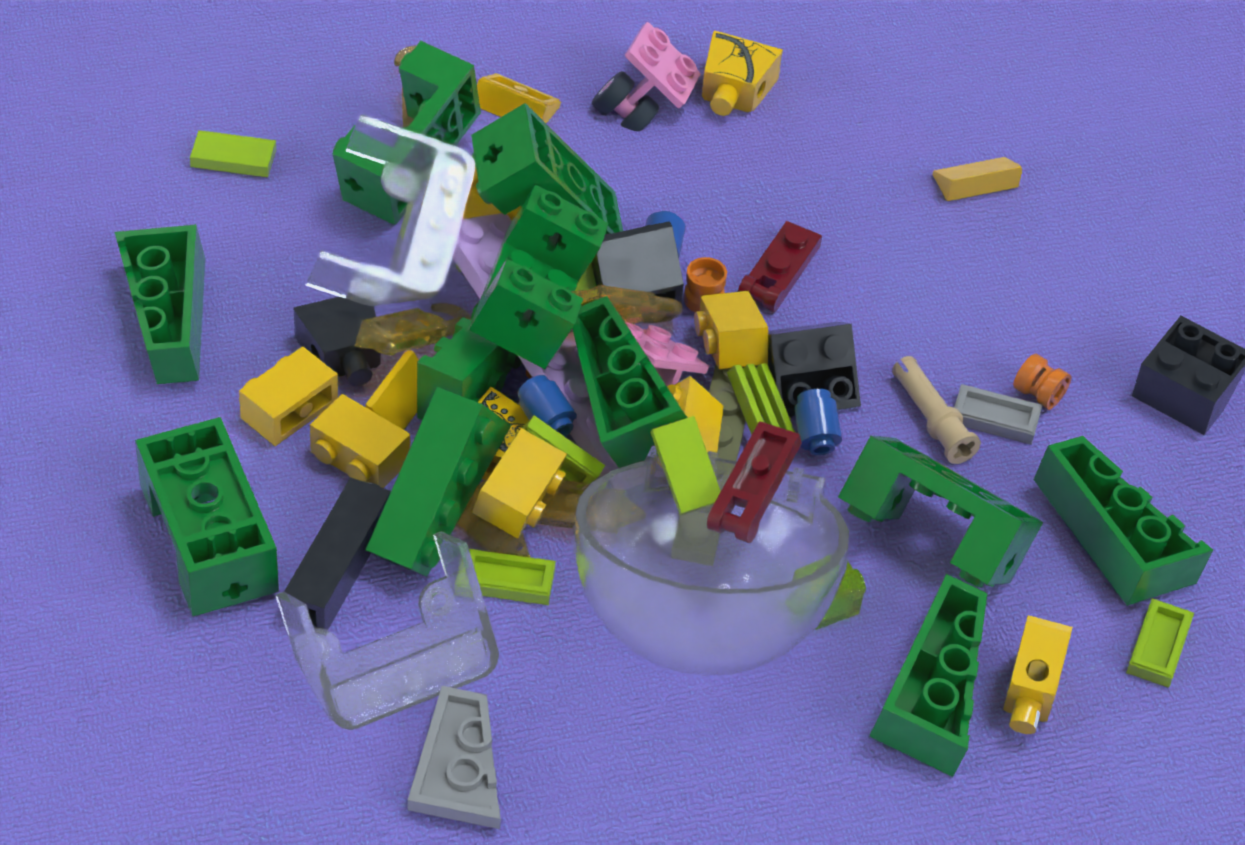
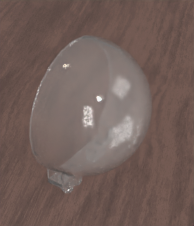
[573,446,849,676]

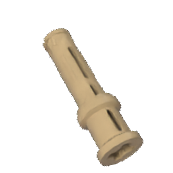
[892,356,981,464]

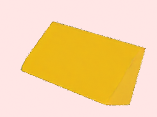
[477,73,561,123]
[932,157,1022,201]
[365,349,418,430]

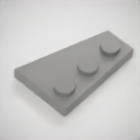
[408,686,501,829]

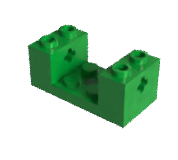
[332,40,481,226]
[471,103,623,234]
[469,184,609,369]
[135,417,279,617]
[838,435,1043,588]

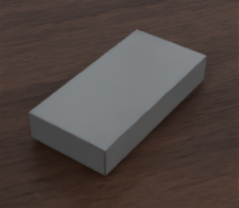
[954,384,1042,445]

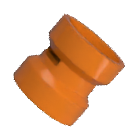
[684,257,727,312]
[1013,353,1072,410]

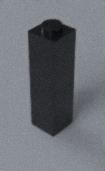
[283,477,391,635]

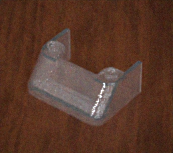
[306,114,475,306]
[276,531,499,730]

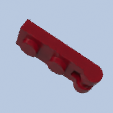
[738,221,822,312]
[707,421,802,543]

